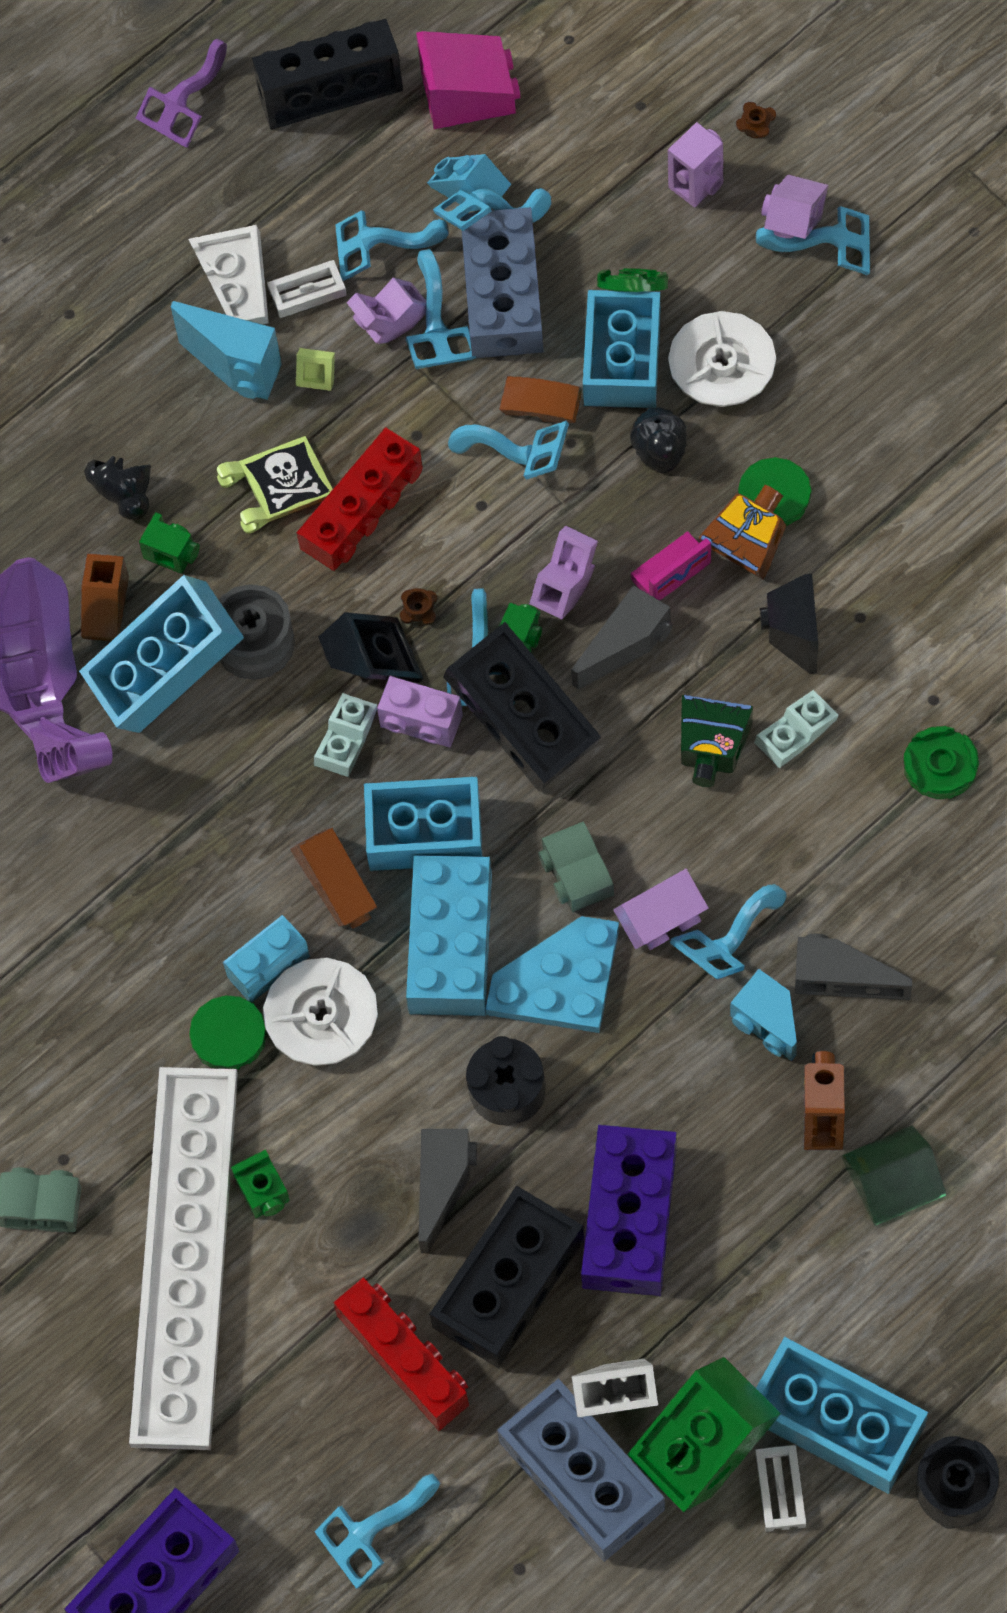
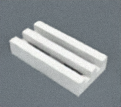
[267,260,347,318]
[756,1445,806,1532]

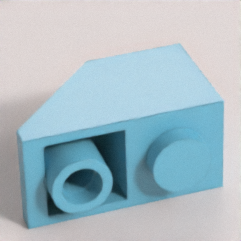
[427,154,511,211]
[730,969,797,1061]

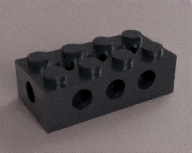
[252,19,403,130]
[443,622,601,791]
[429,1185,584,1369]

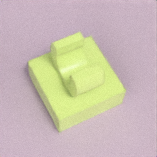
[296,348,335,391]

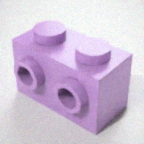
[668,122,724,208]
[762,175,828,239]
[377,676,463,748]
[613,869,709,950]

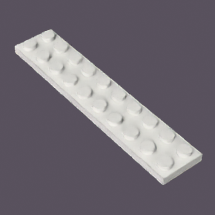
[129,1067,238,1450]

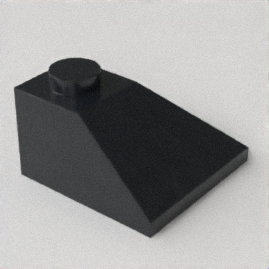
[760,574,818,674]
[318,612,424,683]

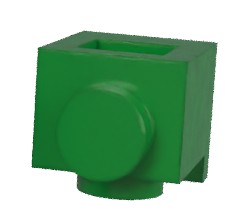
[139,512,200,574]
[500,602,542,652]
[231,1149,290,1219]

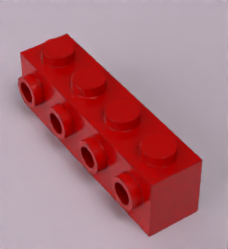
[296,427,423,572]
[333,1277,469,1431]

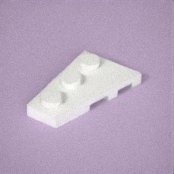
[188,225,269,325]

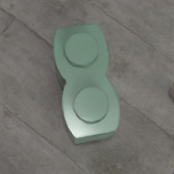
[538,822,614,912]
[0,1167,81,1232]

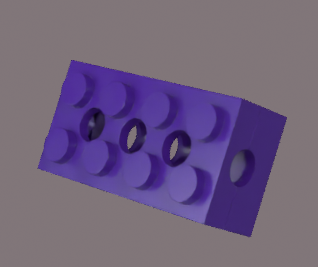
[581,1125,677,1296]
[64,1487,240,1613]

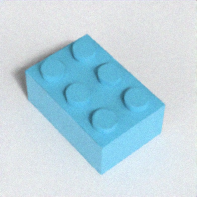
[583,290,661,408]
[364,777,483,871]

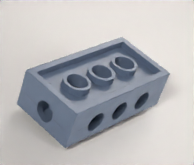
[461,207,544,358]
[497,1378,665,1562]

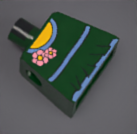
[681,695,753,787]

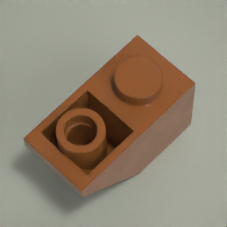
[81,554,129,641]

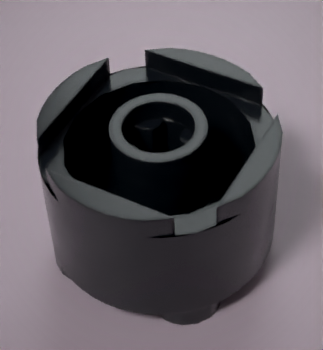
[466,1036,546,1125]
[916,1436,999,1529]

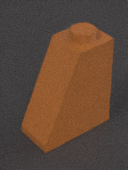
[290,828,377,929]

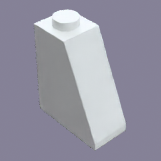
[571,1359,658,1417]

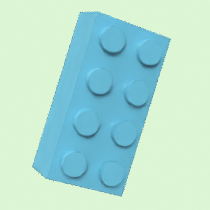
[79,575,244,733]
[406,855,492,1016]
[756,1337,928,1494]

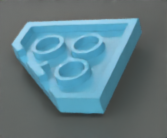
[485,916,620,1033]

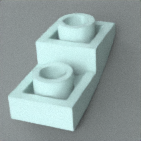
[754,690,838,768]
[314,693,377,777]

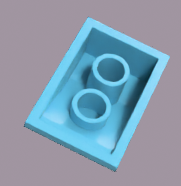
[171,301,282,400]

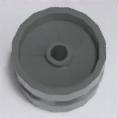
[219,584,295,680]

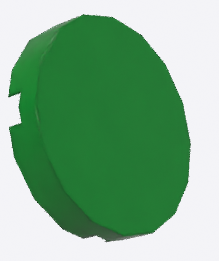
[597,268,668,292]
[738,457,811,526]
[903,726,979,799]
[189,995,267,1070]

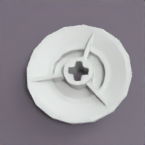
[668,311,776,407]
[263,957,378,1066]

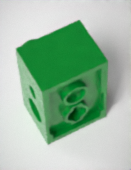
[627,1357,781,1512]

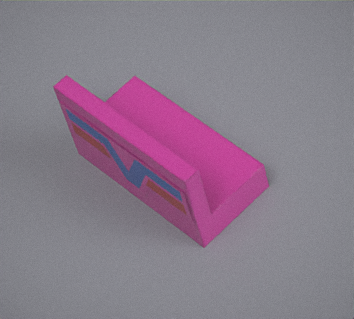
[631,531,711,601]

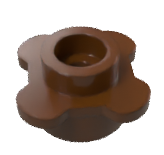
[736,102,776,138]
[399,588,438,625]

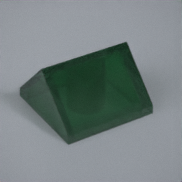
[841,1125,946,1226]

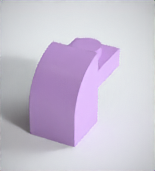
[347,278,426,344]
[529,526,598,619]

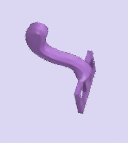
[136,39,227,147]

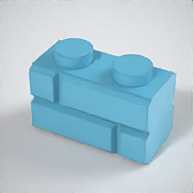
[223,915,310,1003]

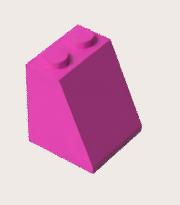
[416,31,521,129]

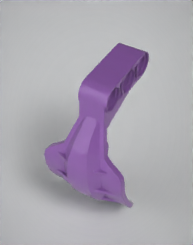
[0,557,112,783]

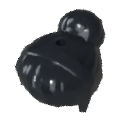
[630,407,687,473]
[84,456,151,520]

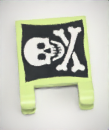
[217,436,333,534]

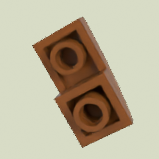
[499,376,583,423]

